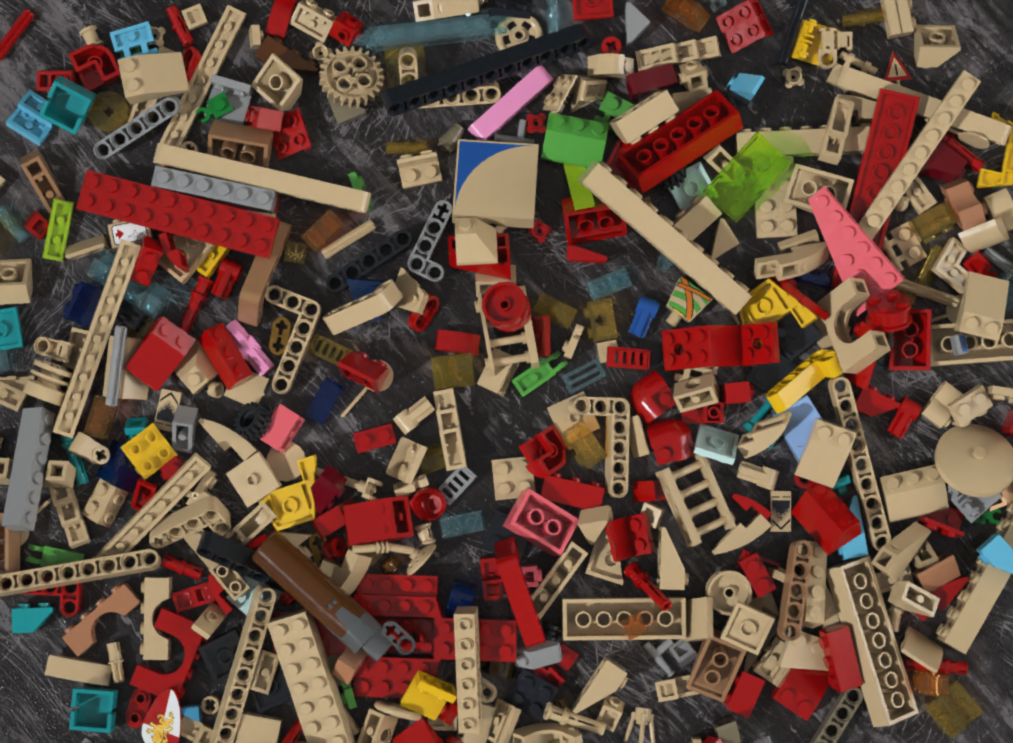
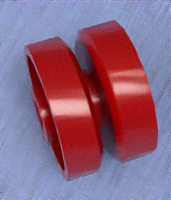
[482,282,531,332]

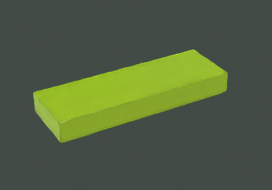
[563,163,595,211]
[42,198,74,262]

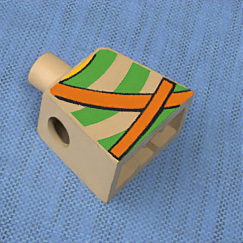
[665,276,713,328]

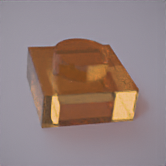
[621,612,648,640]

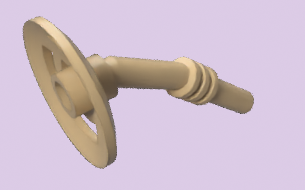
[352,541,436,576]

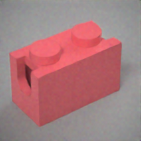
[260,404,305,454]
[521,564,542,587]

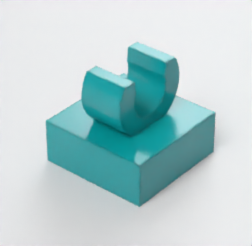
[124,417,148,440]
[830,469,851,495]

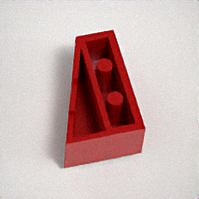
[448,233,511,280]

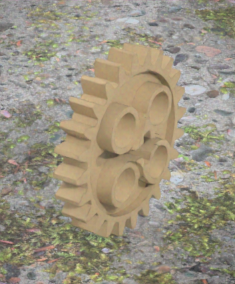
[318,46,384,108]

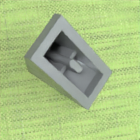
[625,2,650,46]

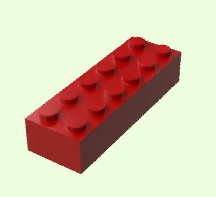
[617,89,743,193]

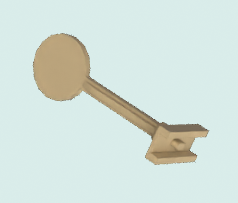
[266,442,384,500]

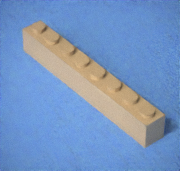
[734,123,871,160]

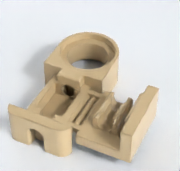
[817,28,853,70]

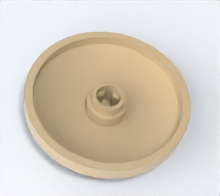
[934,424,1013,497]

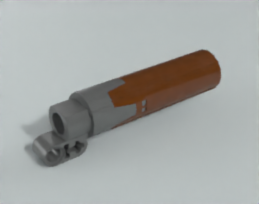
[252,531,415,663]

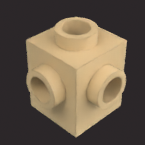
[678,60,708,93]

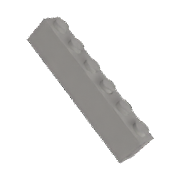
[151,166,278,213]
[1,407,55,531]

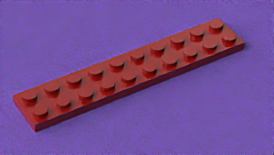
[830,88,920,288]
[76,170,280,259]

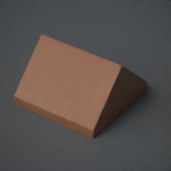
[911,553,961,593]

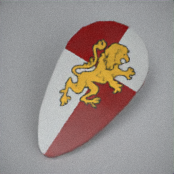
[142,688,181,743]

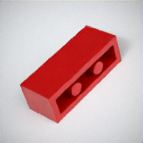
[198,323,253,391]
[540,473,605,509]
[818,623,863,693]

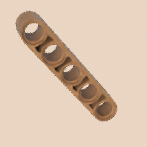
[777,540,813,641]

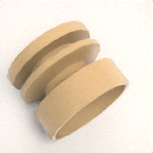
[22,359,73,406]

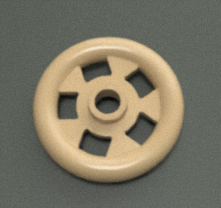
[495,16,543,50]
[374,701,422,721]

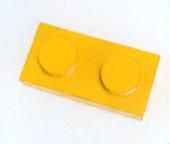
[196,246,231,279]

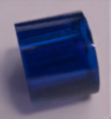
[445,579,477,618]

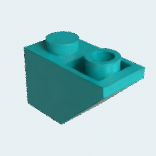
[11,602,57,633]

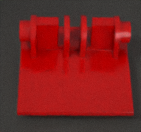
[272,108,312,160]

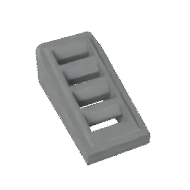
[437,467,477,506]

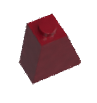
[625,63,680,101]
[918,141,968,183]

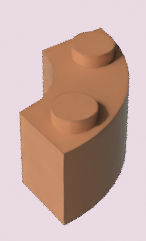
[940,177,987,230]

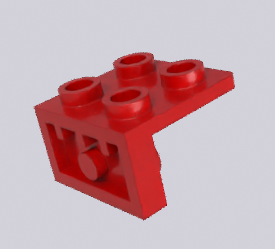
[716,0,774,53]
[917,507,965,539]
[606,512,656,562]

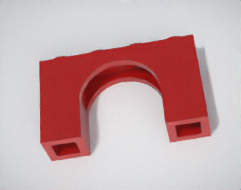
[129,607,207,700]

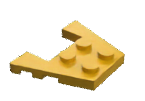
[976,112,1013,188]
[739,278,819,349]
[258,455,317,531]

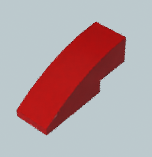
[912,576,969,621]

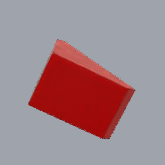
[131,478,162,510]

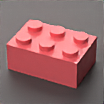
[503,489,579,557]

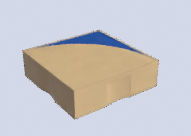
[452,139,539,229]

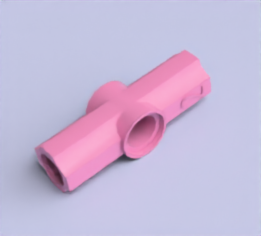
[225,319,275,377]

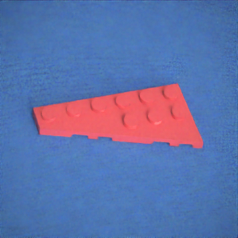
[808,185,905,316]

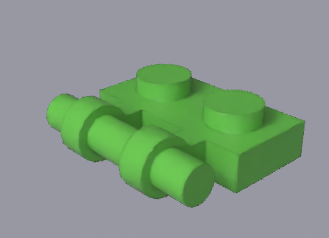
[593,91,635,137]

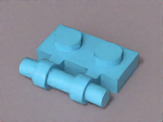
[110,21,158,59]

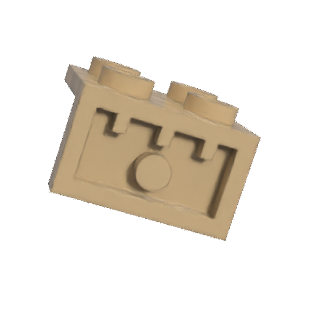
[397,150,442,189]

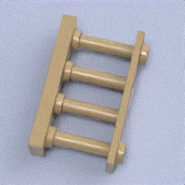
[474,285,540,376]
[655,454,736,547]

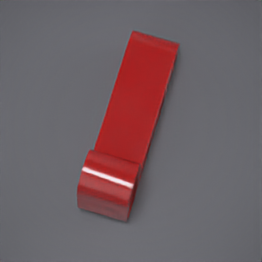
[3,575,83,617]

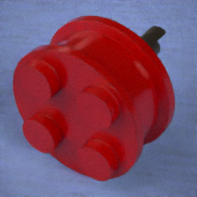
[866,290,912,348]

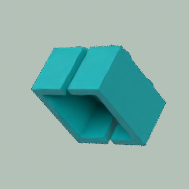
[38,75,97,135]
[69,686,118,733]

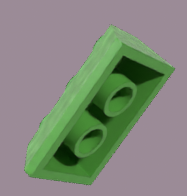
[541,112,609,168]

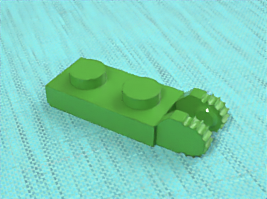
[512,350,568,397]
[25,544,86,573]

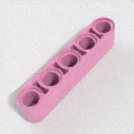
[468,65,554,141]

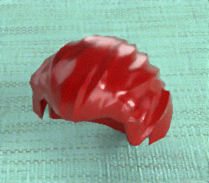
[409,487,447,521]

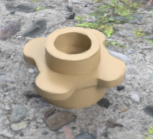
[148,26,166,47]
[309,42,333,65]
[782,66,804,88]

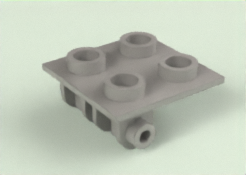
[947,485,1002,523]

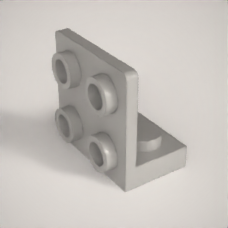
[204,74,254,125]

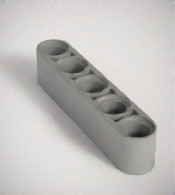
[93,96,181,159]

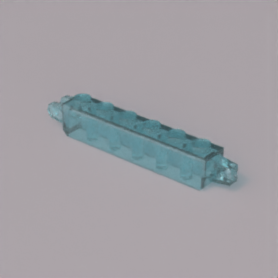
[354,14,507,52]

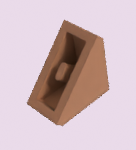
[332,647,368,685]

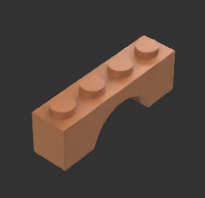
[62,583,143,656]

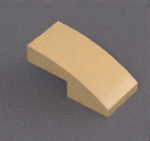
[655,674,699,702]
[181,715,221,743]

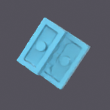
[6,90,55,146]

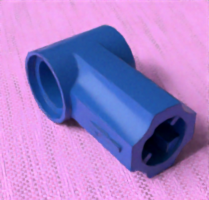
[628,295,660,338]

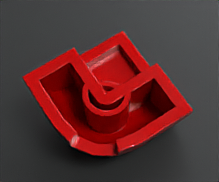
[68,43,121,92]
[630,370,676,425]
[647,418,695,466]
[518,424,567,478]

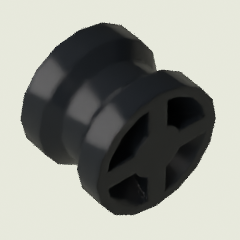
[542,621,562,642]

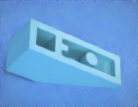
[727,73,765,106]
[836,495,869,560]
[976,534,1013,575]

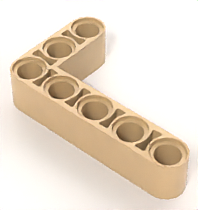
[398,46,501,109]
[264,285,322,394]
[568,397,630,498]

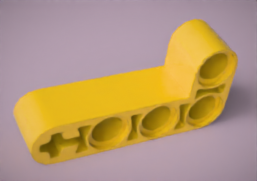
[765,349,843,413]

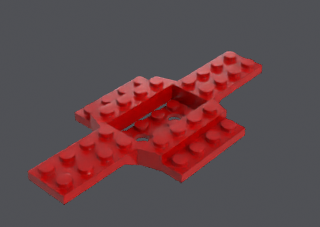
[273,573,517,698]

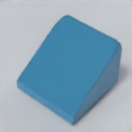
[181,704,202,722]

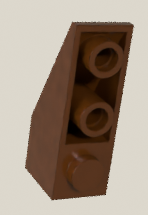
[254,35,319,75]

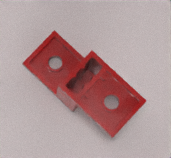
[662,322,780,371]

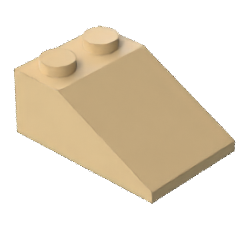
[118,52,190,105]
[783,164,855,214]
[954,271,1009,341]
[794,417,857,488]
[657,526,689,590]
[571,656,628,714]

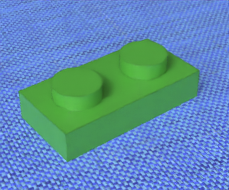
[348,172,373,214]

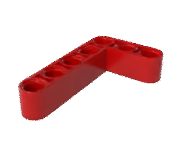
[494,537,546,648]

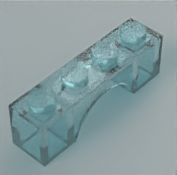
[87,249,172,319]

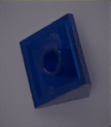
[96,439,141,493]

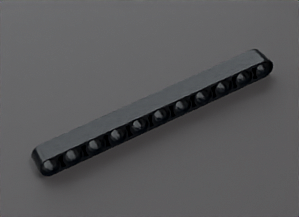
[381,24,592,116]

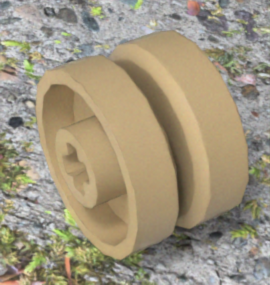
[705,569,752,616]

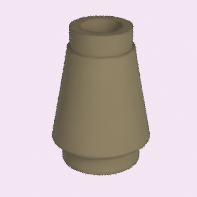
[437,123,465,154]

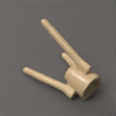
[623,707,655,743]

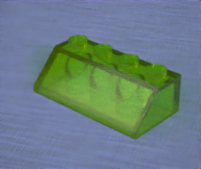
[702,131,792,223]

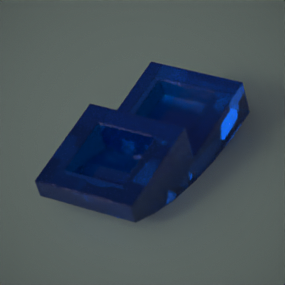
[305,378,343,425]

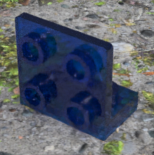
[63,281,103,328]

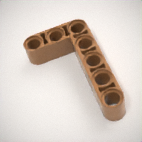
[238,221,292,327]

